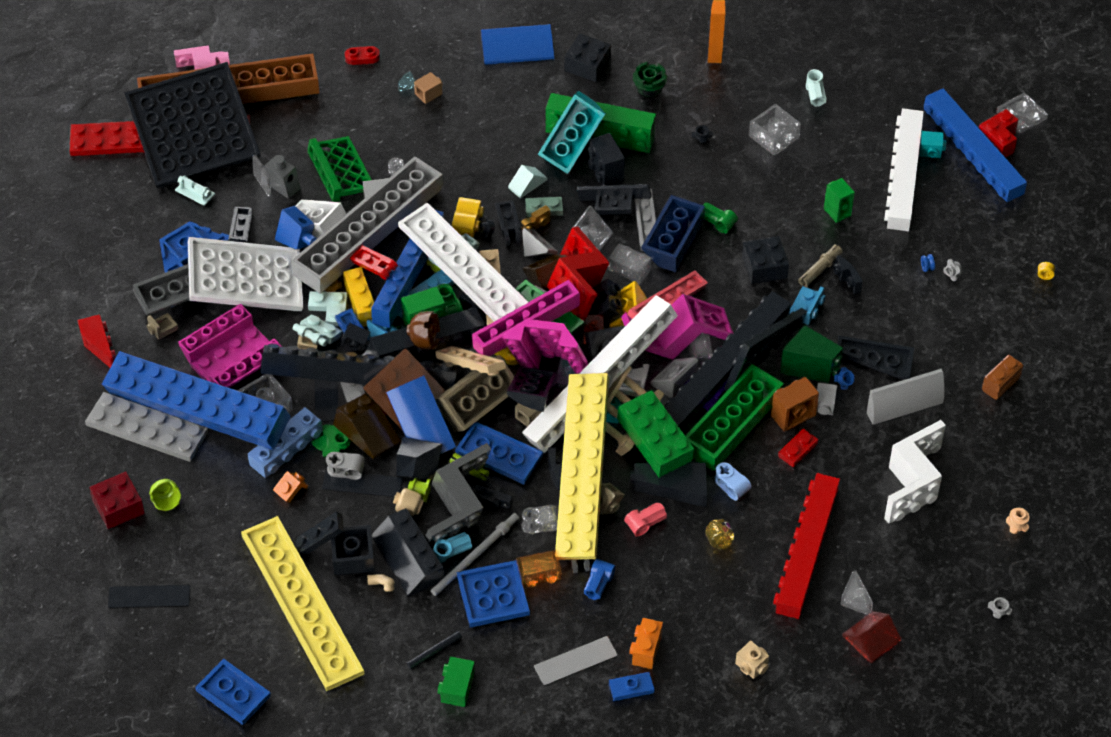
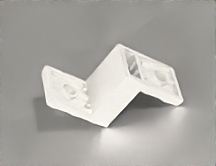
[884,420,946,524]

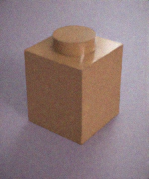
[414,72,443,104]

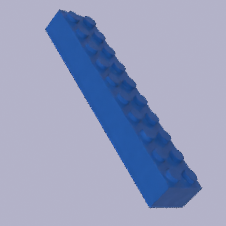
[102,351,291,450]

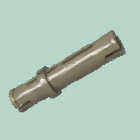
[798,244,843,287]

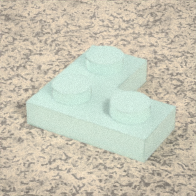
[308,291,348,326]

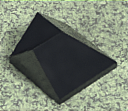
[396,437,443,482]

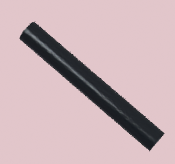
[406,631,462,670]

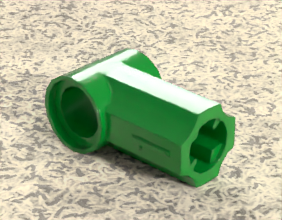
[703,202,738,234]

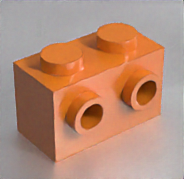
[629,618,663,669]

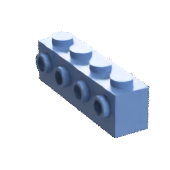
[248,408,323,478]

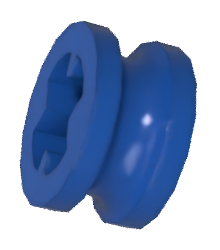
[921,254,935,272]

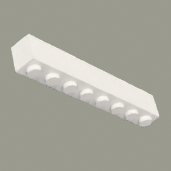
[884,108,923,231]

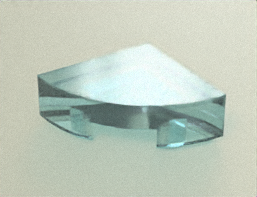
[398,71,415,92]

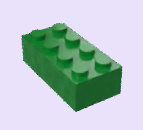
[617,390,694,477]

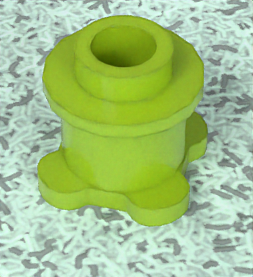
[408,478,431,502]

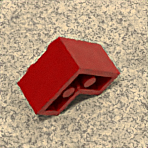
[979,109,1018,158]

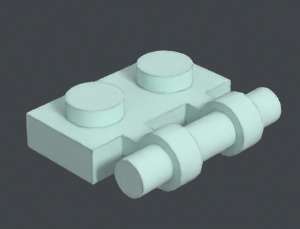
[293,314,342,347]

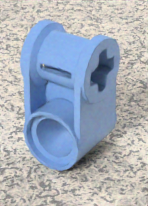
[714,462,751,501]

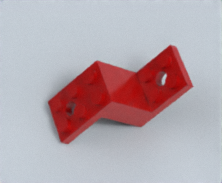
[547,227,609,321]

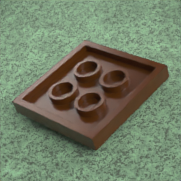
[363,348,445,431]

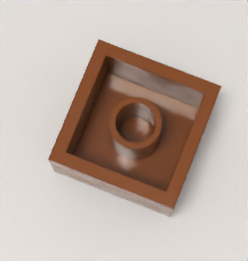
[771,377,819,432]

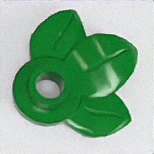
[312,425,351,457]

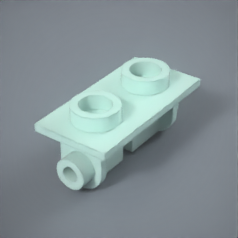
[175,176,215,206]

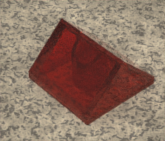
[842,611,901,663]

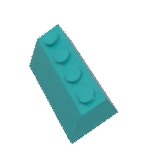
[538,91,606,174]

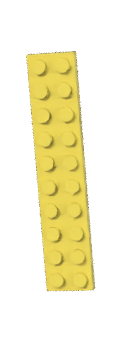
[555,373,609,560]
[241,516,364,691]

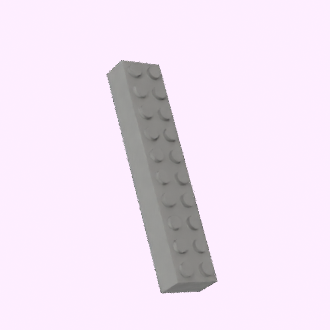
[292,157,443,294]

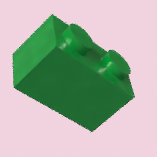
[824,178,855,223]
[438,656,475,707]

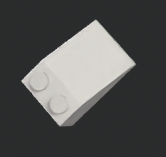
[296,199,346,238]

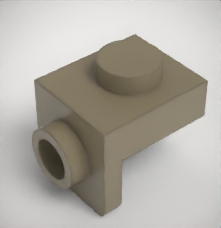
[147,313,178,340]

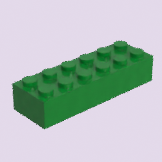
[546,93,656,153]
[685,364,784,472]

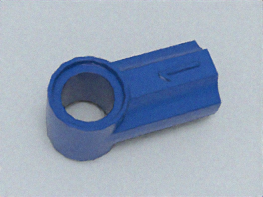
[584,559,616,600]

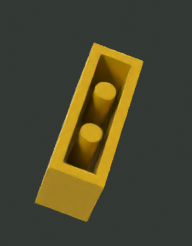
[343,267,374,327]

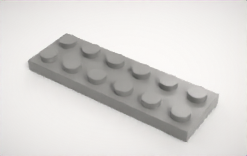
[85,392,208,462]

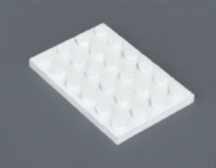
[188,237,303,311]

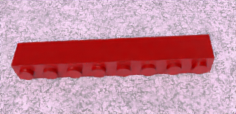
[773,473,840,619]

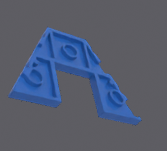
[159,222,229,308]

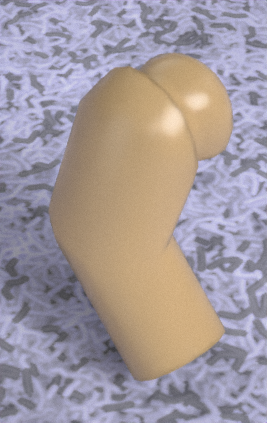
[367,574,395,591]

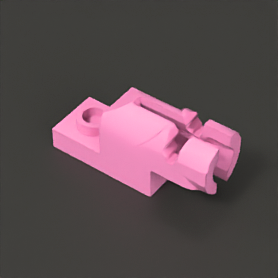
[174,46,230,70]

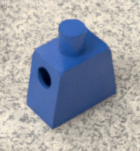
[275,206,317,249]

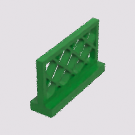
[308,136,371,202]

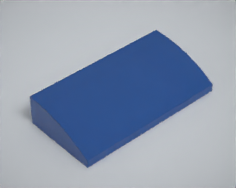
[481,24,554,65]
[386,376,456,454]

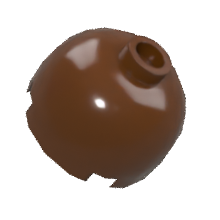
[407,311,440,349]

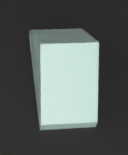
[508,165,547,199]

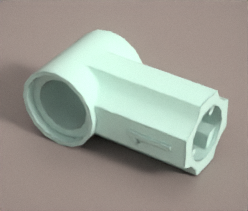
[806,69,826,107]

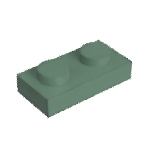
[525,197,563,217]

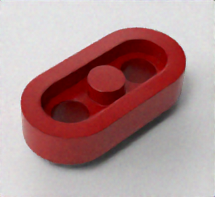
[345,46,380,65]

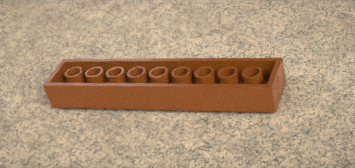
[137,53,319,104]

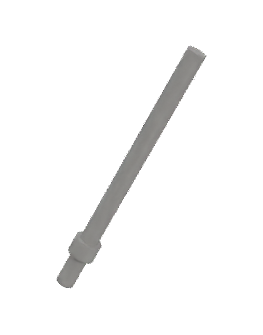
[431,513,519,596]

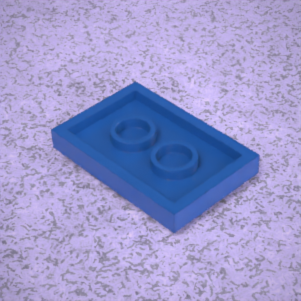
[195,658,271,725]

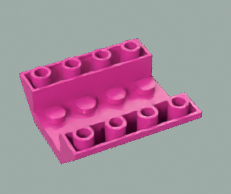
[178,304,282,388]
[503,319,589,374]

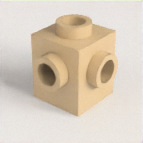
[735,641,769,679]

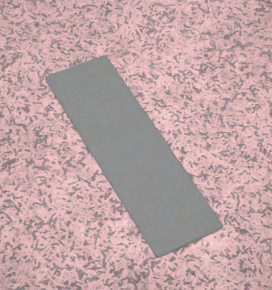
[534,636,617,685]

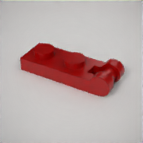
[350,245,398,280]

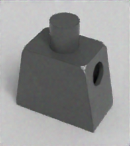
[263,155,301,199]

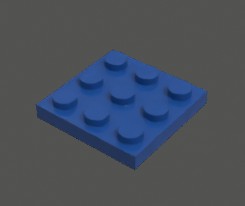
[456,560,530,627]

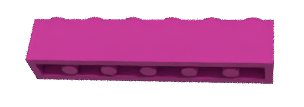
[472,280,580,357]

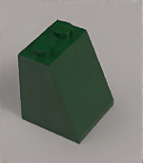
[780,326,843,383]

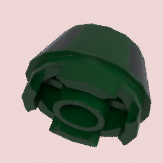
[633,62,667,97]

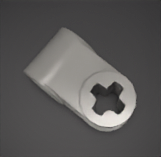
[326,452,365,480]

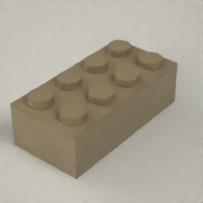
[435,355,514,432]

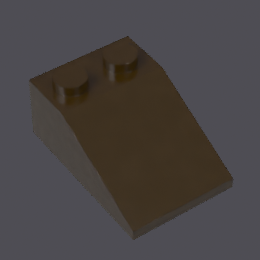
[333,394,401,459]

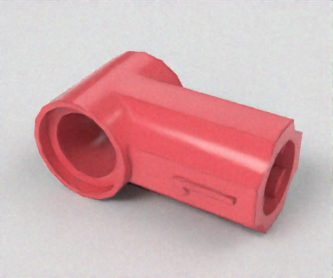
[624,502,667,536]

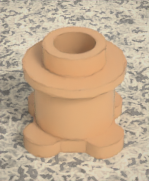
[1006,508,1030,534]

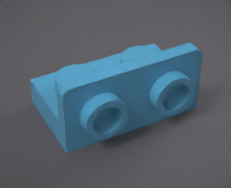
[788,286,826,325]

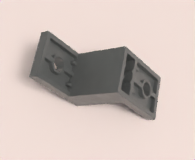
[425,443,491,547]

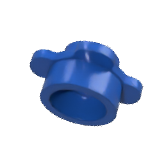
[834,367,855,390]

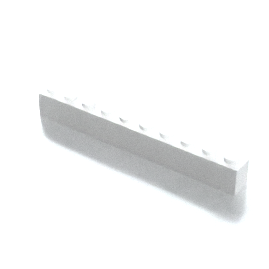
[522,295,678,453]

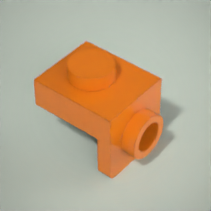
[273,471,308,503]

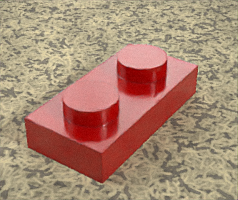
[778,429,818,467]

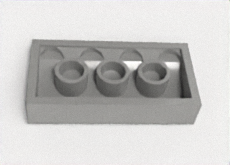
[867,369,944,425]

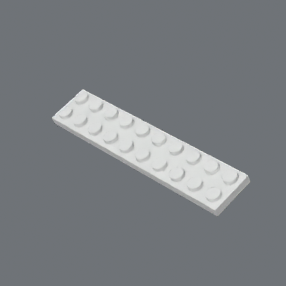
[398,203,528,322]

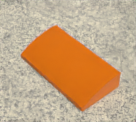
[708,0,725,63]

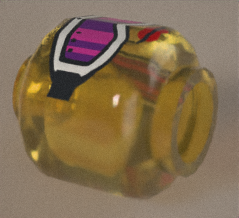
[705,519,734,549]

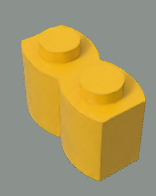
[452,197,484,237]

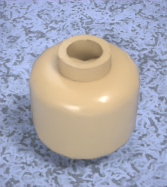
[393,488,424,517]

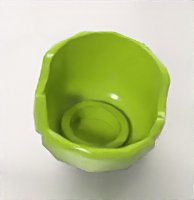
[149,479,181,511]

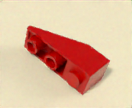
[77,314,116,368]

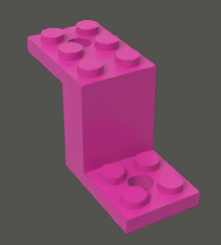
[621,294,733,360]

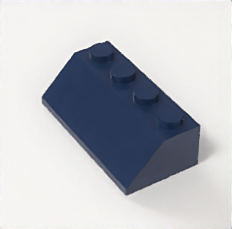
[642,195,705,272]

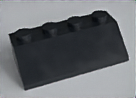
[372,508,444,597]

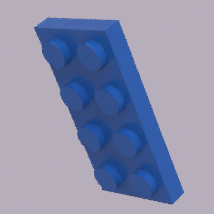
[455,422,543,484]

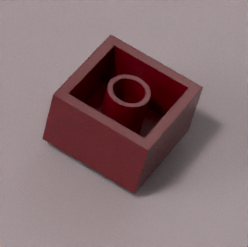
[89,471,145,529]

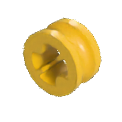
[1038,262,1055,280]

